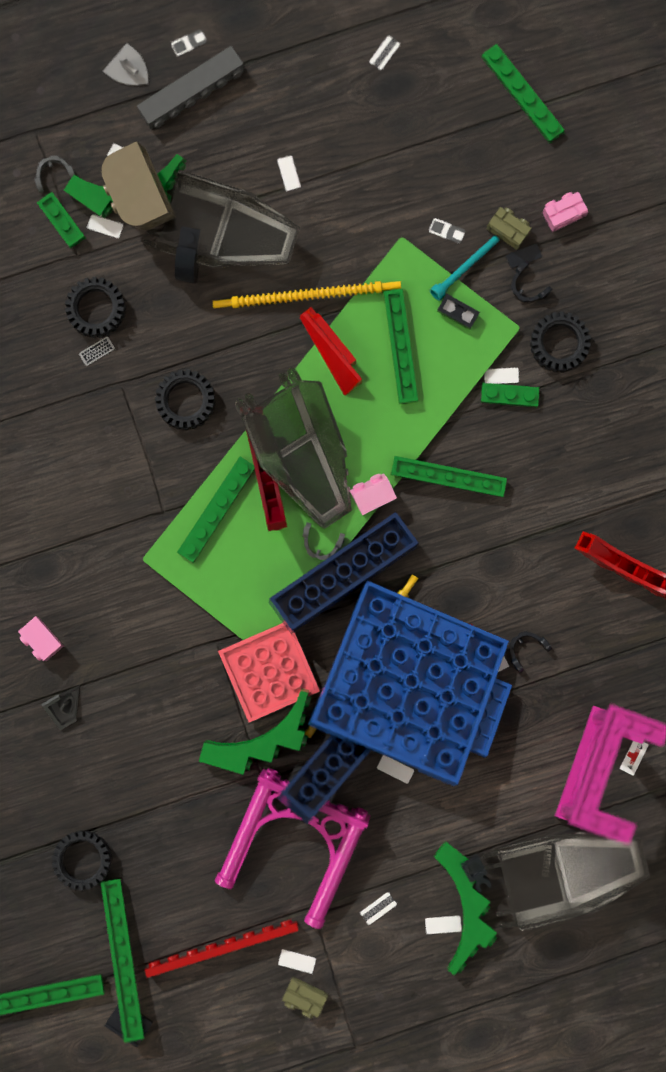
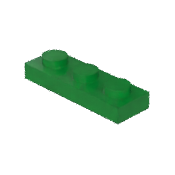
[37,192,85,249]
[481,383,539,407]

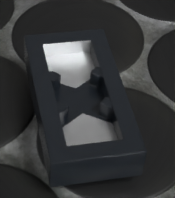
[437,294,480,330]

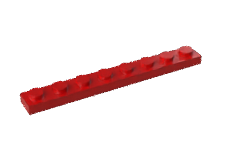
[145,919,299,978]

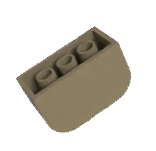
[101,141,176,230]

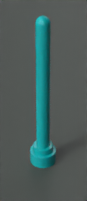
[430,236,499,301]

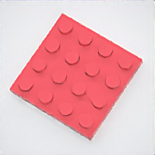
[218,623,320,723]

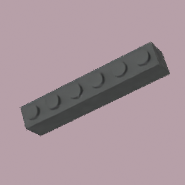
[137,46,244,130]

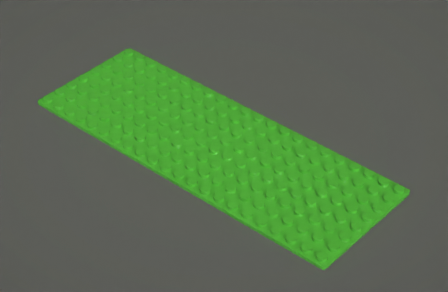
[143,238,519,640]

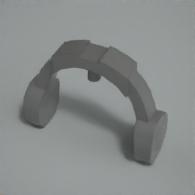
[34,156,76,193]
[302,522,345,560]

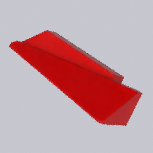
[300,307,362,395]

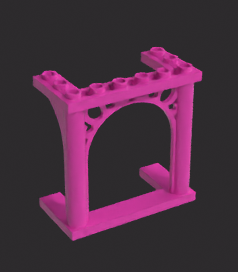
[555,705,666,845]

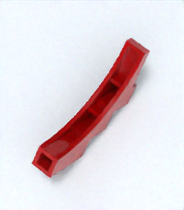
[574,531,666,599]

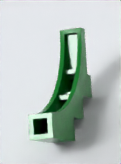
[64,154,187,218]
[199,688,311,775]
[434,841,497,975]

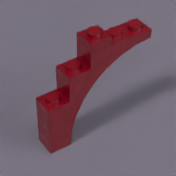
[242,406,287,531]

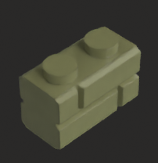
[487,207,532,250]
[282,976,328,1019]

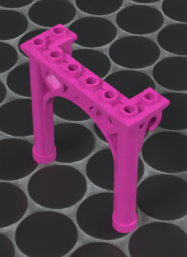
[215,768,370,929]

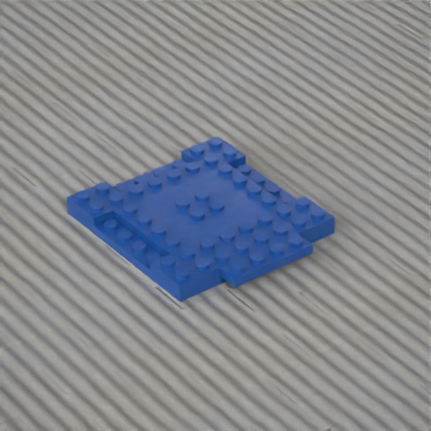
[309,581,512,786]

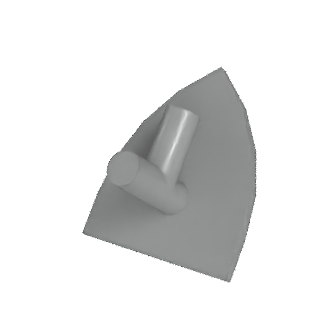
[103,44,148,86]

